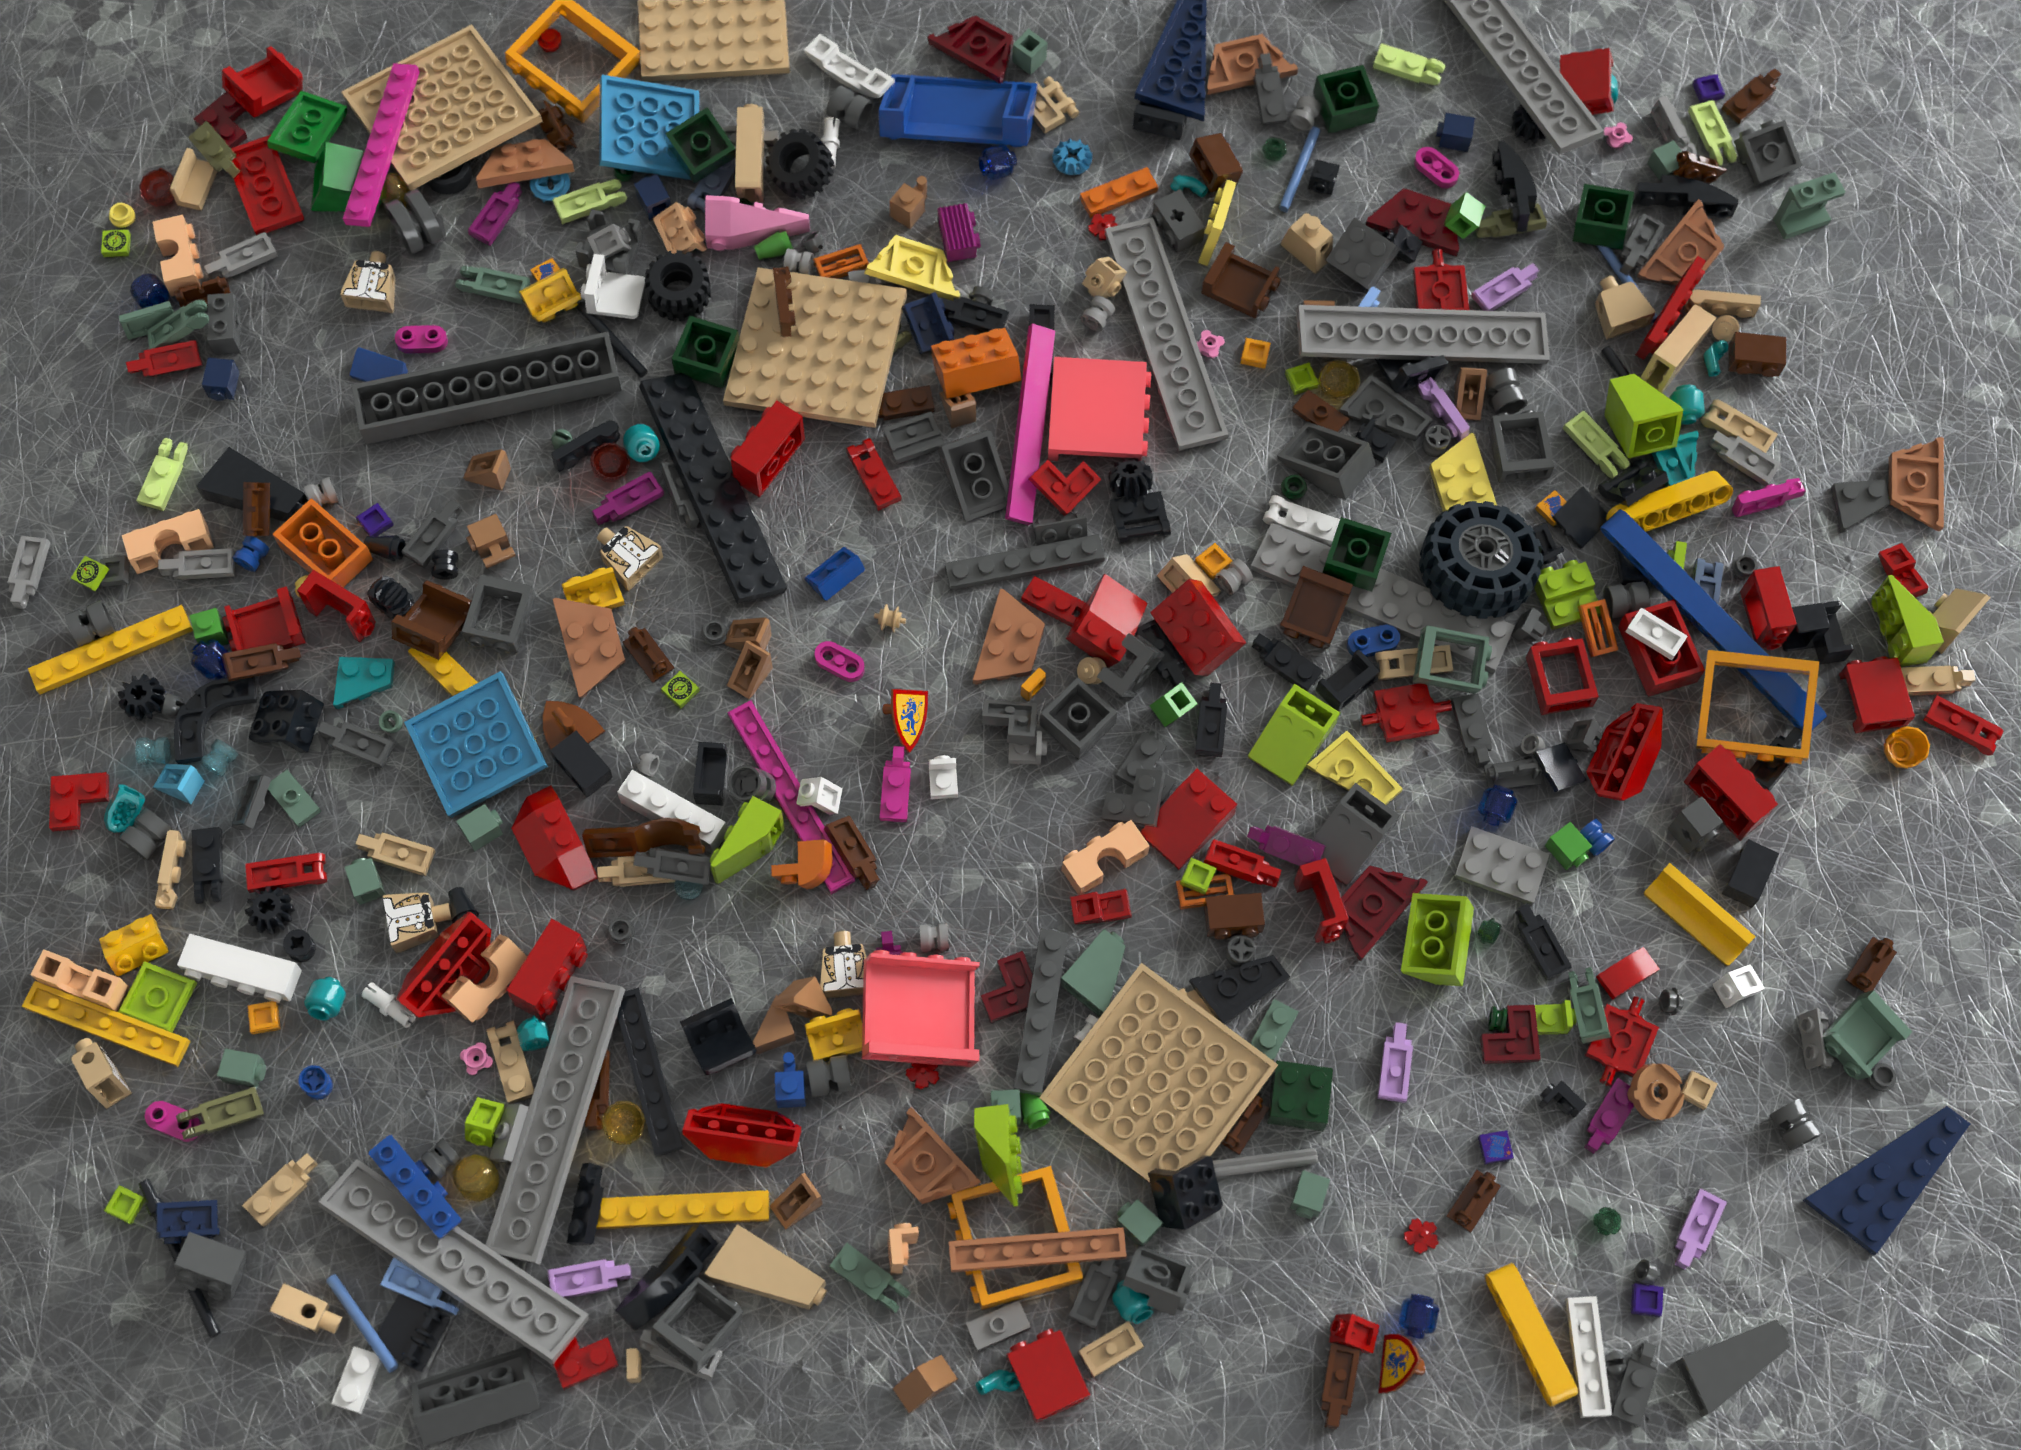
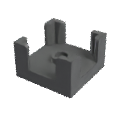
[576,209,643,275]
[1097,633,1165,697]

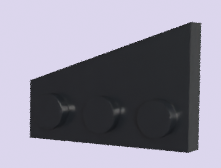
[1189,955,1290,1025]

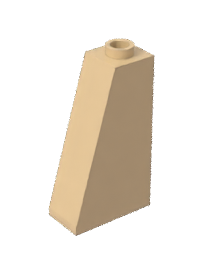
[735,104,764,203]
[1640,304,1716,393]
[705,1224,827,1310]

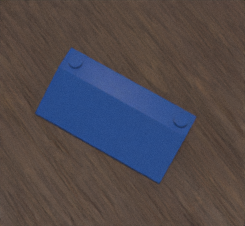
[879,74,1038,147]

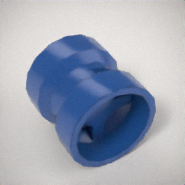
[232,536,270,572]
[1579,818,1615,857]
[298,1065,333,1100]

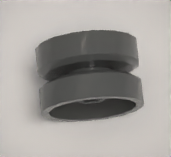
[384,188,443,255]

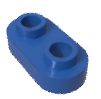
[1347,624,1400,657]

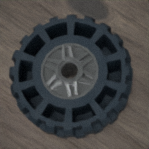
[1419,501,1543,619]

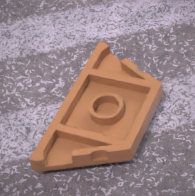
[1206,34,1298,95]
[476,139,574,188]
[1637,199,1724,286]
[1889,437,1944,531]
[973,589,1045,684]
[553,598,625,699]
[885,1107,981,1204]

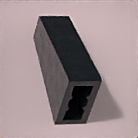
[196,447,308,522]

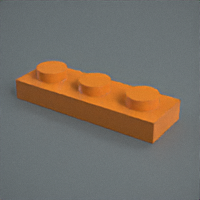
[1080,167,1158,218]

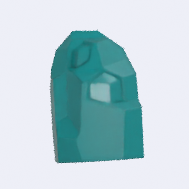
[104,784,145,833]
[517,1015,550,1051]

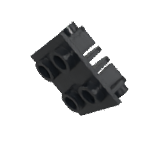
[370,1294,450,1372]

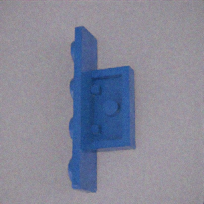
[368,1135,462,1239]

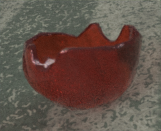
[139,168,174,207]
[590,443,630,482]

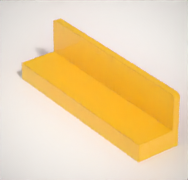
[1644,863,1756,966]

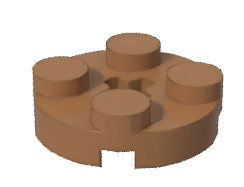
[1627,1064,1684,1121]

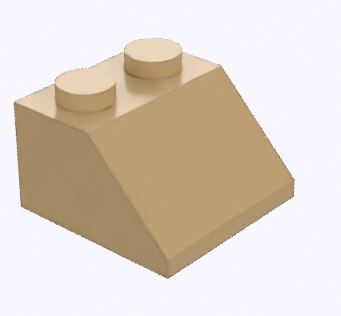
[1929,589,1991,654]

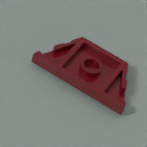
[927,15,1014,84]
[1366,188,1459,257]
[1341,865,1428,961]

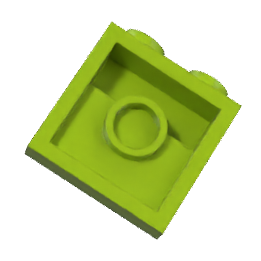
[1534,560,1601,630]

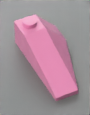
[705,195,810,251]

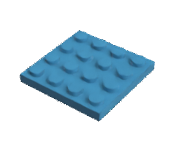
[599,75,699,180]
[404,671,548,818]

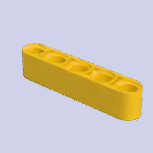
[1606,471,1733,532]
[1485,1263,1578,1407]

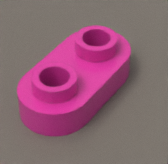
[1414,147,1459,188]
[395,325,448,354]
[815,641,865,682]
[145,1101,202,1142]

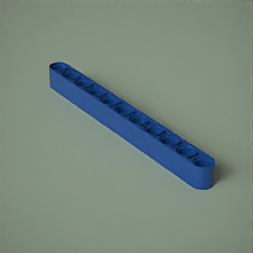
[1600,509,1827,731]

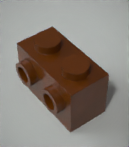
[1189,133,1243,192]
[1728,332,1786,377]
[1204,893,1265,940]

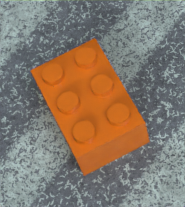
[931,328,1022,399]
[273,498,373,588]

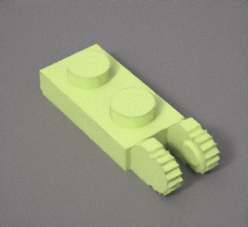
[1373,43,1445,86]
[1688,100,1737,166]
[553,179,627,224]
[1563,411,1630,479]
[136,438,188,511]

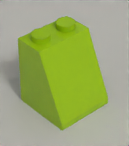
[1604,374,1683,458]

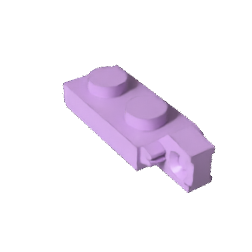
[1471,263,1539,311]
[1418,377,1470,442]
[1377,1022,1413,1103]
[1674,1188,1726,1270]
[548,1259,632,1298]

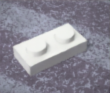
[1625,608,1687,660]
[331,1346,381,1414]

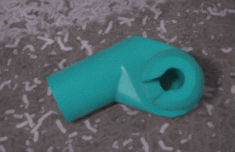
[1170,175,1209,198]
[1703,340,1729,377]
[975,1370,1020,1395]

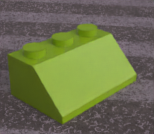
[1401,893,1474,987]

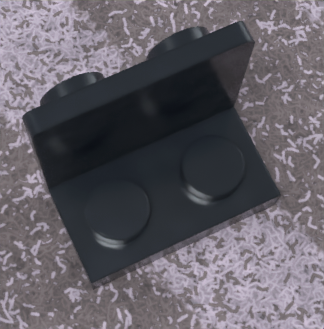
[1375,355,1448,393]

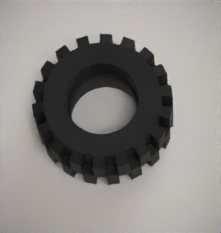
[765,129,834,199]
[645,250,711,321]

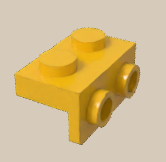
[519,268,581,323]
[562,567,625,609]
[99,914,169,976]
[805,1008,863,1061]

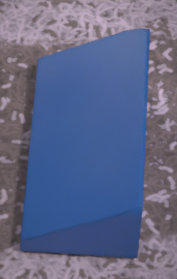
[350,347,408,382]
[804,547,865,601]

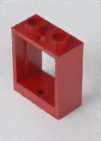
[1740,566,1797,650]
[1526,637,1599,715]

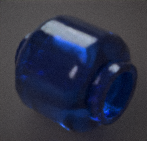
[978,145,1017,180]
[130,273,170,309]
[190,639,229,679]
[1478,784,1518,827]
[1399,1294,1440,1339]

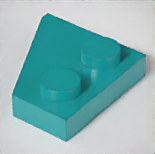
[1651,431,1699,487]
[333,657,395,709]

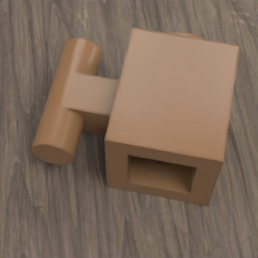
[889,176,927,229]
[466,514,516,569]

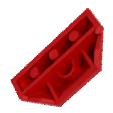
[1586,703,1663,801]
[511,785,598,891]
[396,911,491,1018]
[682,1103,802,1168]

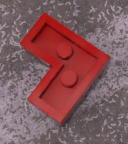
[1028,460,1102,516]
[49,772,109,832]
[554,1336,619,1390]

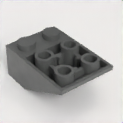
[1312,783,1400,886]

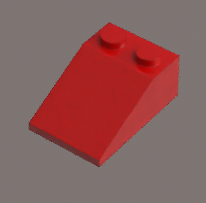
[1065,574,1148,668]
[1140,768,1237,870]

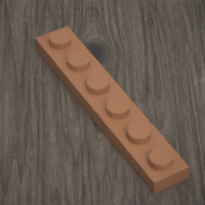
[949,1227,1126,1272]

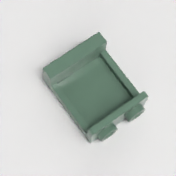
[1773,172,1846,239]
[1823,990,1912,1080]

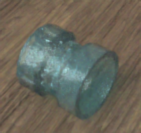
[135,737,171,765]
[200,739,239,777]

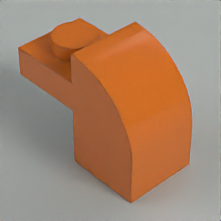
[771,839,832,890]

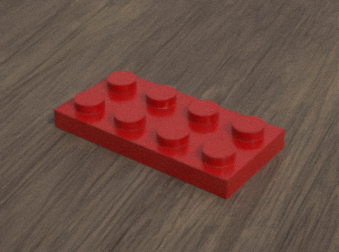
[231,135,305,236]
[1635,255,1706,360]

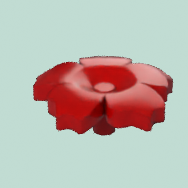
[1088,213,1117,241]
[906,1063,940,1090]
[1404,1218,1439,1254]

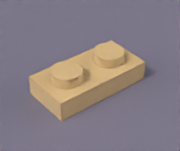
[1078,1321,1144,1378]

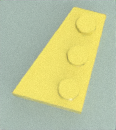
[1198,180,1236,266]
[1307,731,1403,805]

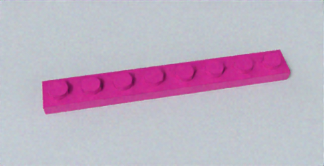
[343,63,420,227]

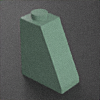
[1060,929,1125,1017]

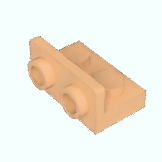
[653,202,707,254]
[887,1223,919,1275]

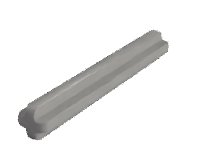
[1213,1148,1318,1177]

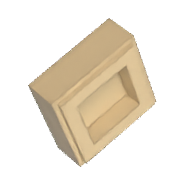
[1681,1071,1718,1110]
[627,1348,642,1383]

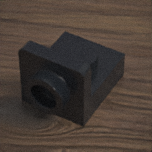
[1308,159,1340,195]
[1356,418,1397,463]
[1539,1081,1587,1118]

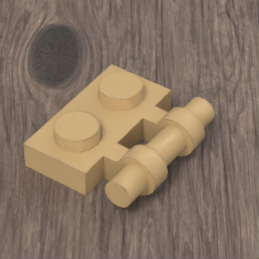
[1033,76,1079,134]

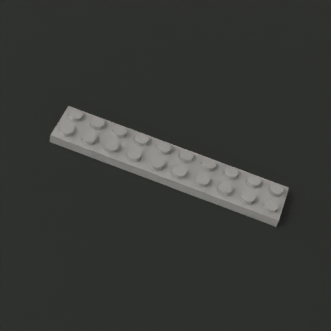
[1444,0,1604,155]
[1105,217,1228,451]
[1296,305,1550,364]
[1250,522,1515,674]
[486,976,625,1265]
[319,1159,589,1365]

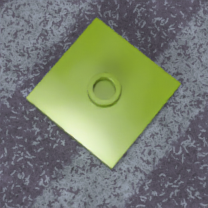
[118,961,197,1033]

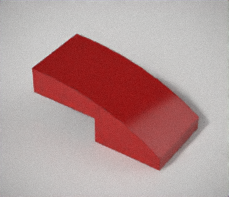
[1878,543,1929,598]
[1070,889,1132,925]
[1596,947,1660,1000]

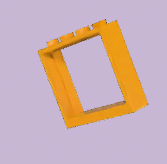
[505,0,640,123]
[1696,650,1819,764]
[947,1166,1083,1310]

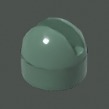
[551,429,573,450]
[379,710,403,733]

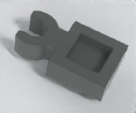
[100,555,130,587]

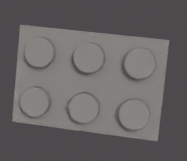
[1454,826,1550,906]

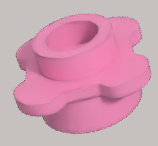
[1604,123,1633,148]
[1197,330,1225,358]
[460,1042,493,1075]

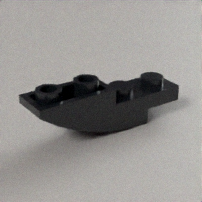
[1492,141,1537,232]
[1632,175,1739,218]
[615,1223,718,1330]

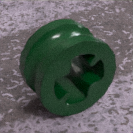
[1488,1006,1507,1033]

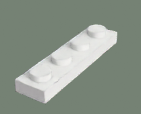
[1565,1296,1612,1418]

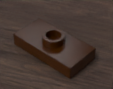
[1292,389,1349,433]

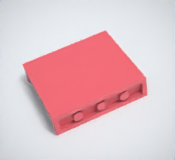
[1048,357,1151,461]
[862,950,980,1067]

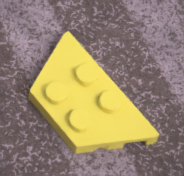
[864,235,960,301]
[1429,433,1497,511]

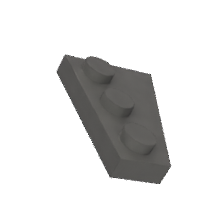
[1339,374,1432,441]

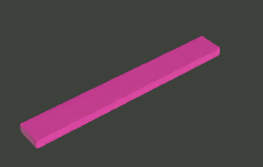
[1005,324,1055,525]
[727,700,855,894]

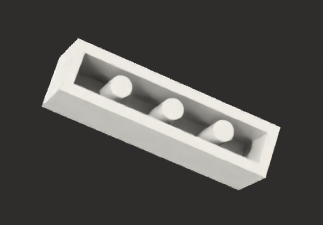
[617,770,727,854]
[177,934,302,1003]

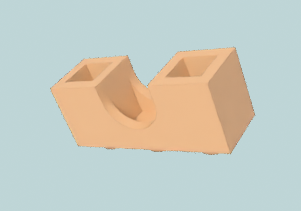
[153,215,203,297]
[122,509,214,574]
[1062,820,1150,895]
[442,934,527,1023]
[30,949,130,1012]

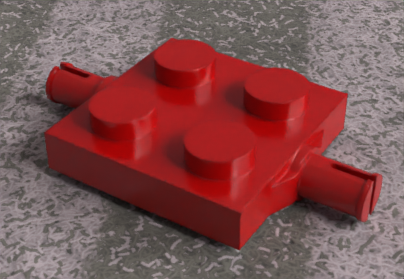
[1413,249,1469,310]
[1360,683,1452,743]
[1585,996,1659,1086]

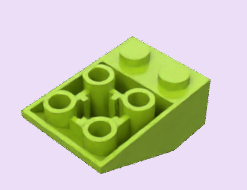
[1871,575,1944,667]
[1247,684,1340,786]
[709,796,785,884]
[974,1104,1023,1206]

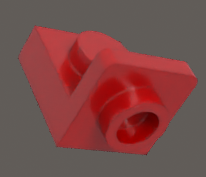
[1329,1314,1380,1354]

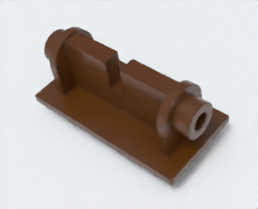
[538,100,577,152]
[1673,151,1727,184]
[174,276,231,308]
[243,482,270,536]
[623,627,675,683]
[1845,937,1897,993]
[1221,1095,1269,1155]
[1446,1170,1501,1233]

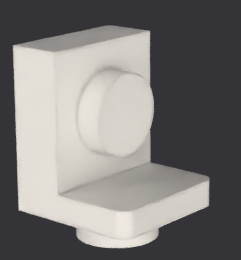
[929,755,958,799]
[797,777,842,815]
[1713,965,1765,1008]

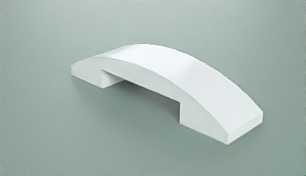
[804,34,895,98]

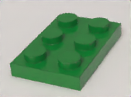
[267,91,348,164]

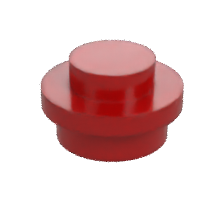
[537,28,562,52]

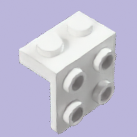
[581,254,645,319]

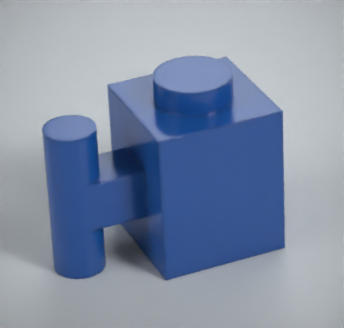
[775,1052,806,1108]

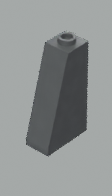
[1676,1319,1790,1417]

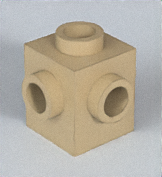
[1082,257,1127,298]

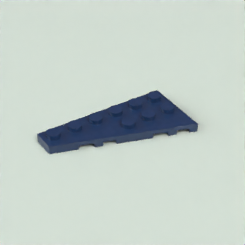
[1134,0,1207,122]
[1802,1106,1970,1256]

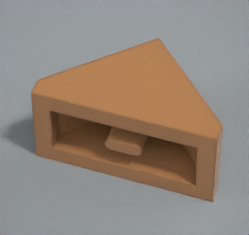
[1455,367,1487,420]
[939,391,976,428]
[463,449,511,491]
[724,618,772,651]
[727,640,773,699]
[773,976,832,1019]
[753,995,796,1054]
[770,1173,823,1229]
[893,1355,958,1414]

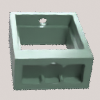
[1413,625,1492,694]

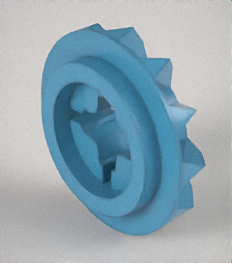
[1052,138,1092,175]
[530,173,571,202]

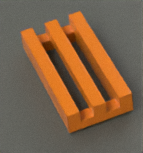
[813,244,869,279]
[1578,599,1618,657]
[1175,874,1234,910]

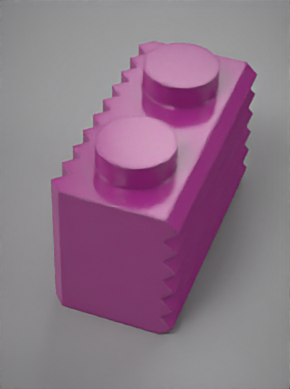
[937,203,981,262]

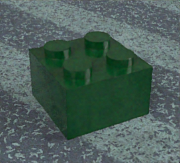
[1313,65,1379,133]
[665,107,736,184]
[1573,184,1634,250]
[672,316,739,388]
[1322,517,1392,592]
[1267,1061,1333,1131]

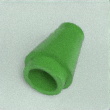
[754,231,793,260]
[1019,1092,1050,1129]

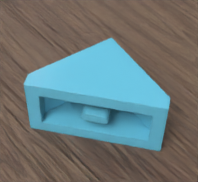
[153,764,205,804]

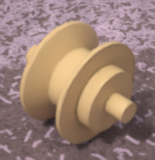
[1712,315,1739,342]
[874,604,906,633]
[1077,657,1106,684]

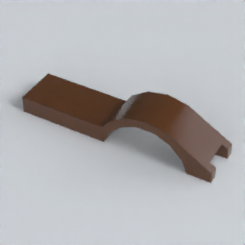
[582,818,705,858]

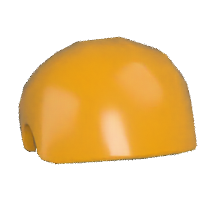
[1884,726,1930,769]

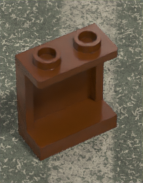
[1201,242,1281,319]
[1280,566,1353,649]
[391,580,472,660]

